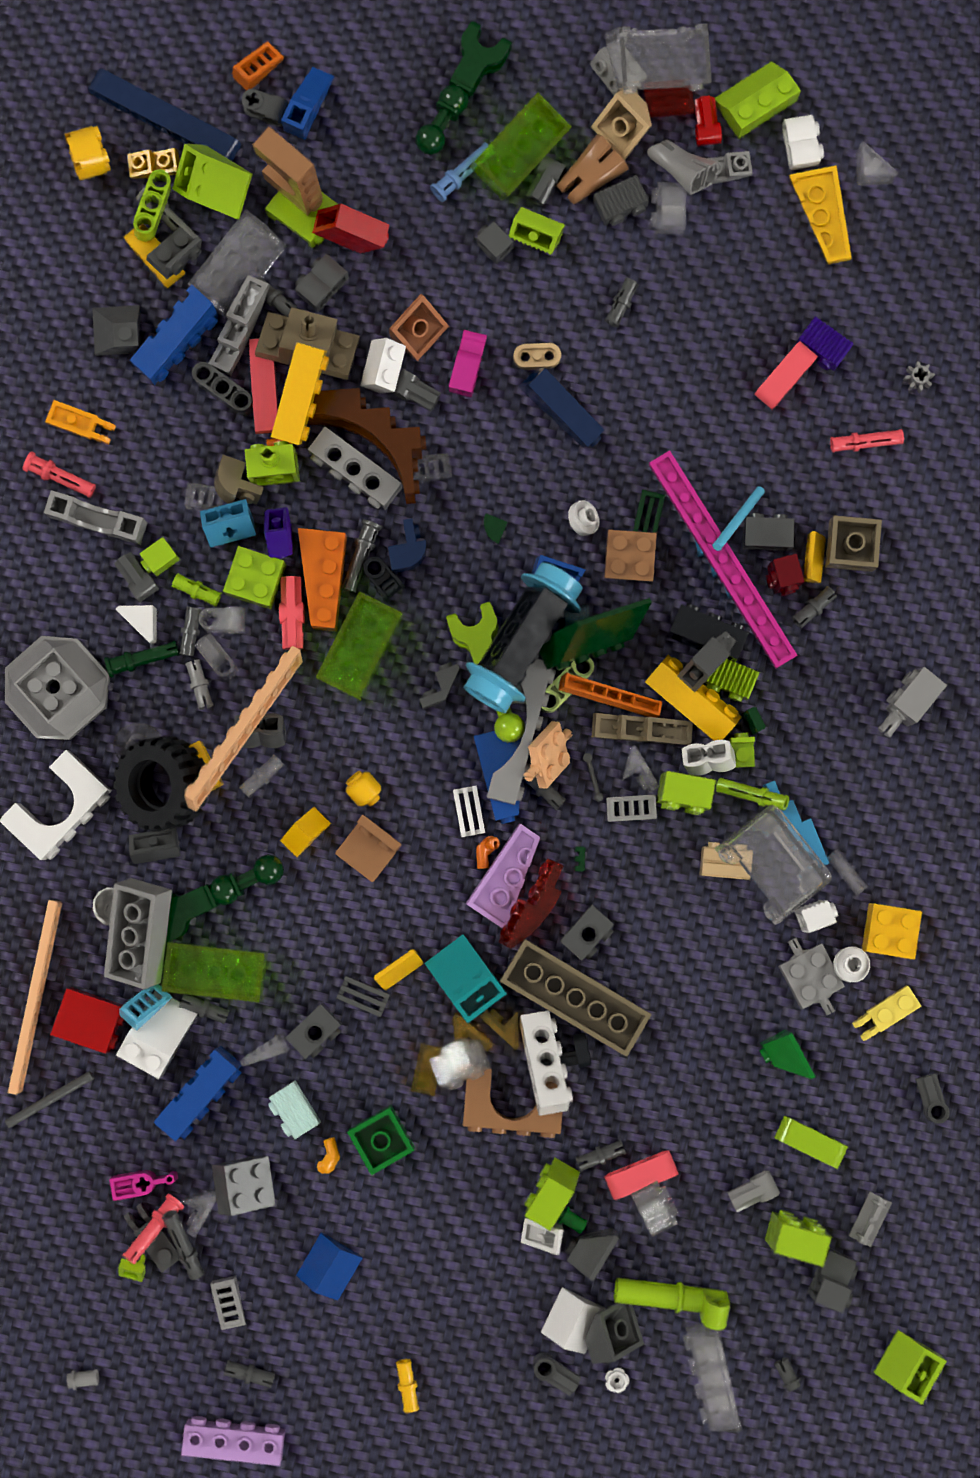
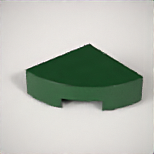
[484,513,508,545]

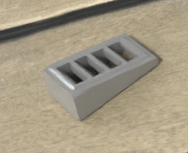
[606,795,657,822]
[210,1276,246,1330]

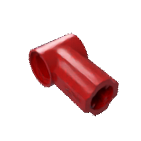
[694,95,722,146]

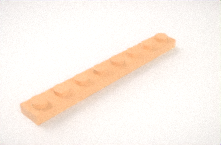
[185,646,303,811]

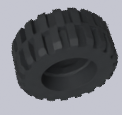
[113,736,207,832]

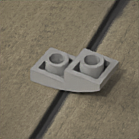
[706,151,753,184]

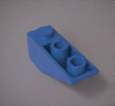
[281,67,334,140]

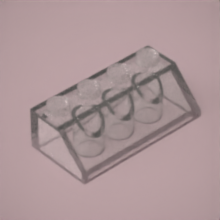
[188,210,286,319]
[683,1323,742,1432]

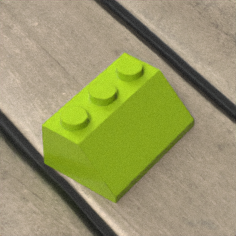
[715,62,801,139]

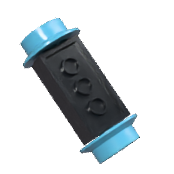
[464,562,583,713]

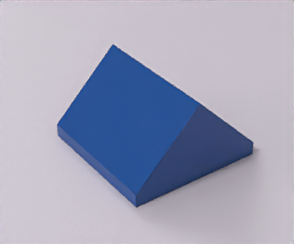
[296,1232,363,1300]

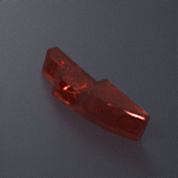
[499,858,564,948]

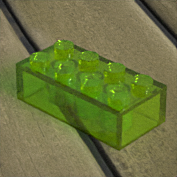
[469,92,572,200]
[315,591,404,702]
[162,942,268,1002]

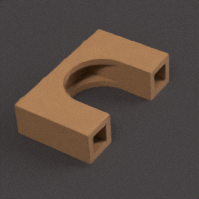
[253,127,323,216]
[463,1065,565,1138]

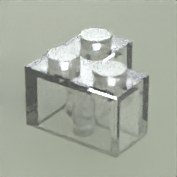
[430,1038,491,1090]

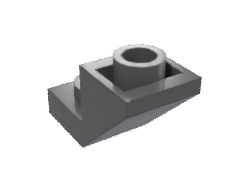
[419,662,460,710]

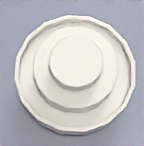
[568,500,599,536]
[833,947,870,982]

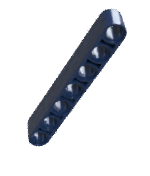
[88,68,242,162]

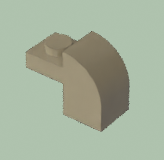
[214,455,264,504]

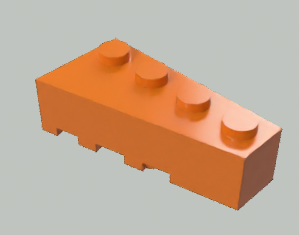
[298,528,347,632]

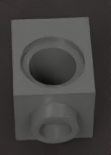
[477,222,514,265]

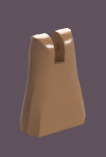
[556,134,629,205]

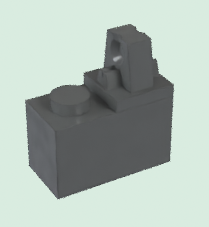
[677,631,736,692]

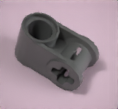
[242,89,289,127]

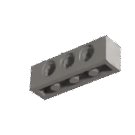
[308,427,403,510]

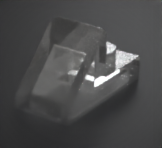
[621,745,660,792]
[182,1189,216,1238]

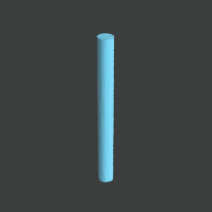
[712,486,765,551]

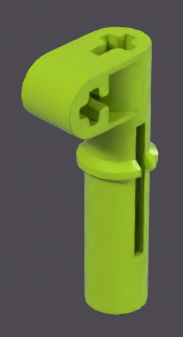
[614,1278,730,1330]

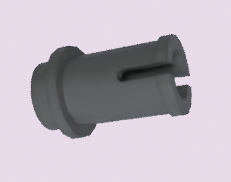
[774,1357,801,1392]

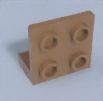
[336,815,402,882]

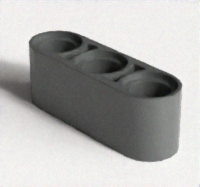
[192,362,253,416]

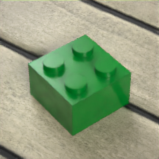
[347,1105,415,1175]

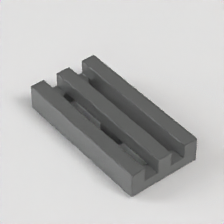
[336,976,391,1017]

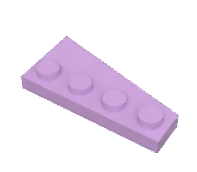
[466,823,540,931]

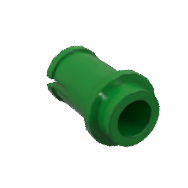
[557,1206,587,1234]

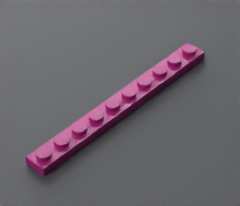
[648,450,797,669]

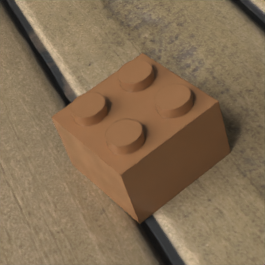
[604,530,657,582]

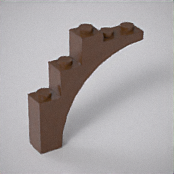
[307,388,427,504]

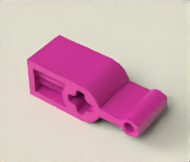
[449,330,487,397]
[109,1170,178,1201]

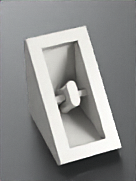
[116,605,157,645]
[521,1218,563,1255]

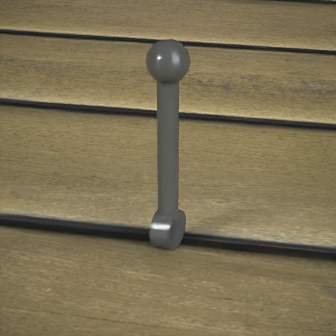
[583,753,604,802]

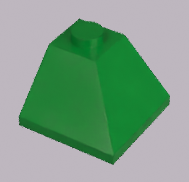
[759,1030,815,1079]

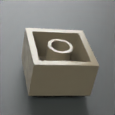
[825,516,882,572]

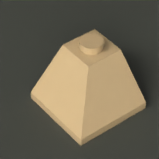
[591,87,652,160]

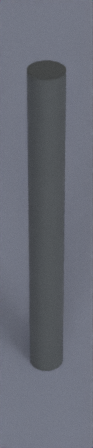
[5,1071,94,1128]

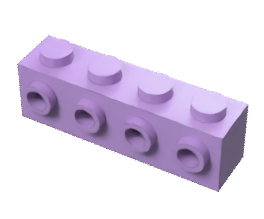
[181,1416,285,1466]

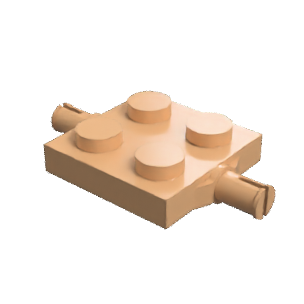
[524,721,572,789]

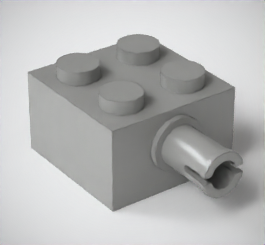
[878,667,947,738]

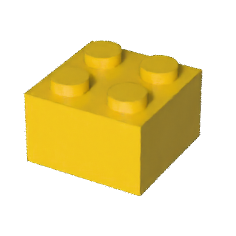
[862,903,922,960]

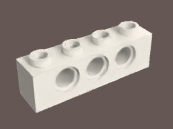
[519,1011,573,1116]

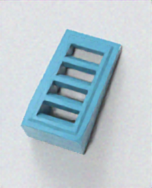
[119,984,172,1031]

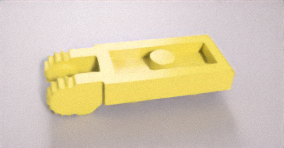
[852,985,921,1041]

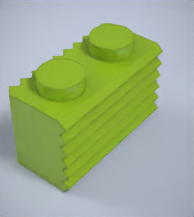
[508,207,565,255]
[704,659,760,702]

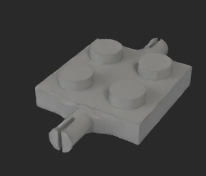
[778,937,845,1015]

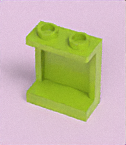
[265,191,338,249]

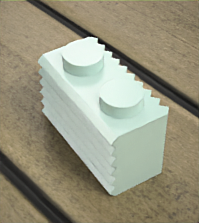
[268,1080,321,1140]

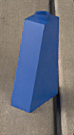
[474,731,522,824]

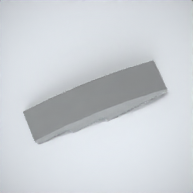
[208,275,269,376]

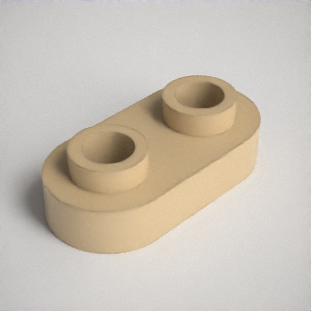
[514,343,561,370]

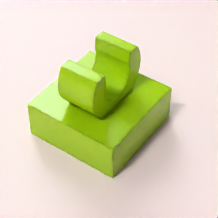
[118,1254,145,1282]

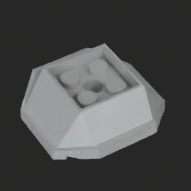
[5,636,110,740]

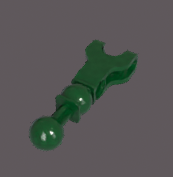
[415,21,512,155]
[166,854,284,943]

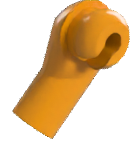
[317,1137,340,1174]

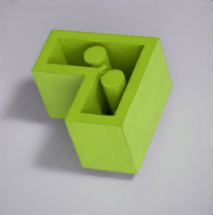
[524,1157,580,1231]

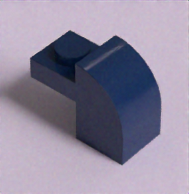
[388,518,427,573]

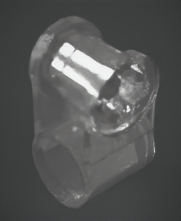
[198,607,245,634]

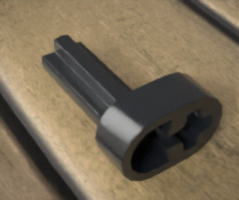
[541,1032,592,1068]

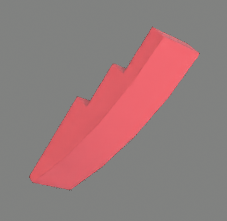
[249,338,278,434]

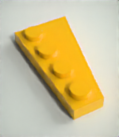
[789,166,852,264]

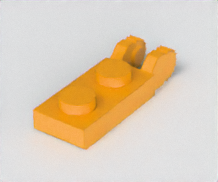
[45,400,116,445]

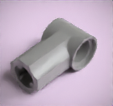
[727,1170,780,1212]

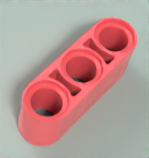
[754,341,818,410]
[604,1150,679,1200]

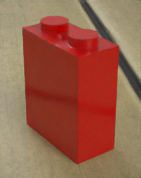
[312,204,389,253]
[50,987,125,1054]

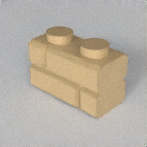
[700,842,753,880]

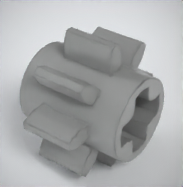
[903,361,935,393]

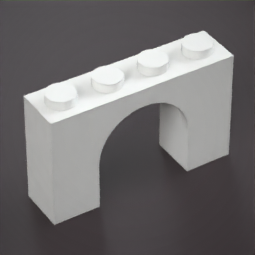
[0,750,112,860]

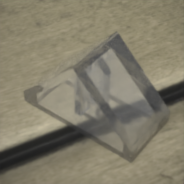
[856,141,898,185]

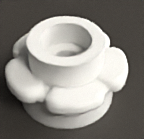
[605,1368,629,1393]

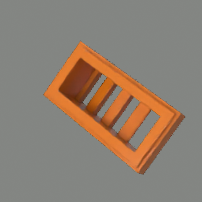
[232,41,284,91]

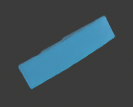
[763,781,829,866]

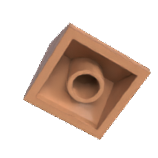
[389,294,449,361]

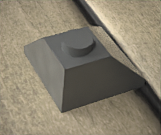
[92,305,142,356]
[565,1227,619,1281]
[585,1303,644,1364]

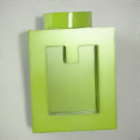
[728,733,755,768]

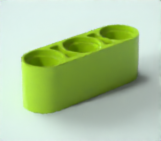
[133,169,171,242]
[774,1115,848,1169]

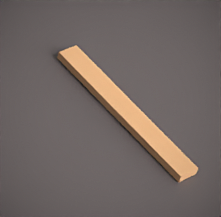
[8,900,62,1095]

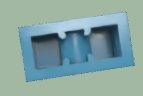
[200,499,256,548]

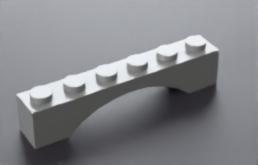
[487,659,556,805]

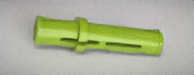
[716,777,789,811]

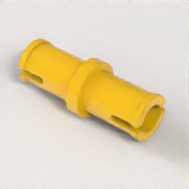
[396,1359,419,1413]

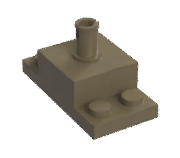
[255,307,360,380]

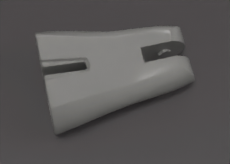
[647,139,719,195]

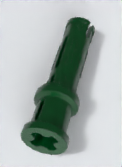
[104,641,179,678]

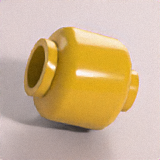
[346,771,381,807]

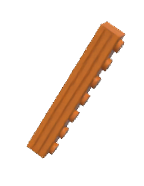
[559,673,662,718]

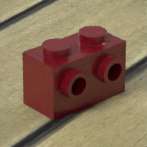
[766,554,804,596]

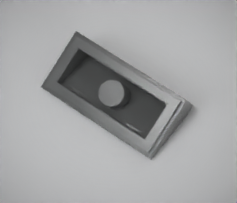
[129,828,181,864]

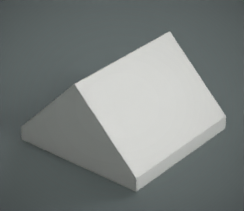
[541,1287,606,1354]

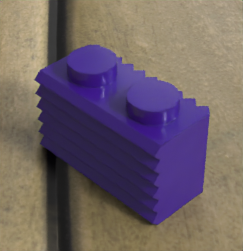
[796,316,853,371]
[264,507,293,559]

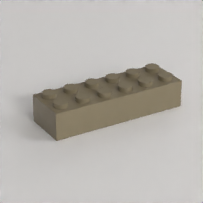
[500,938,652,1057]

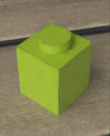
[140,537,180,576]

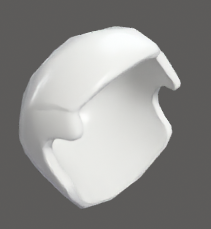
[93,887,114,926]

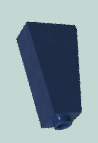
[518,368,604,447]

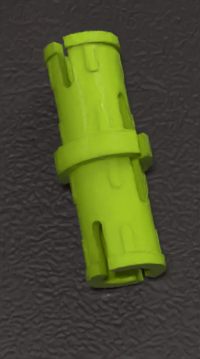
[172,573,222,607]

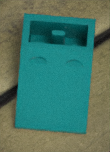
[424,934,507,1023]

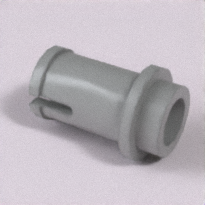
[67,1369,99,1390]

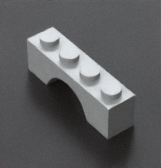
[44,490,148,545]

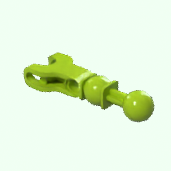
[446,601,525,743]

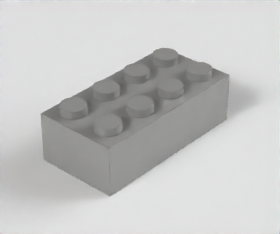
[104,878,172,990]

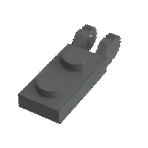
[124,1203,179,1272]

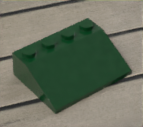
[539,598,652,671]

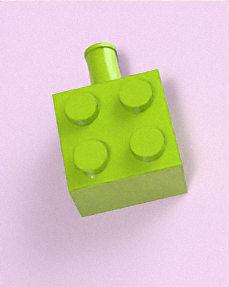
[244,441,300,486]

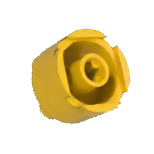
[64,126,111,181]

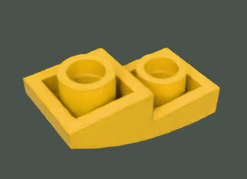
[127,148,180,178]

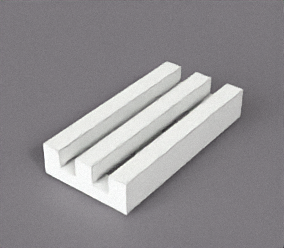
[453,785,485,837]

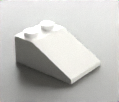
[116,991,197,1079]

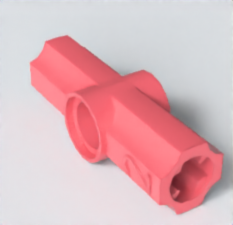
[279,576,305,650]

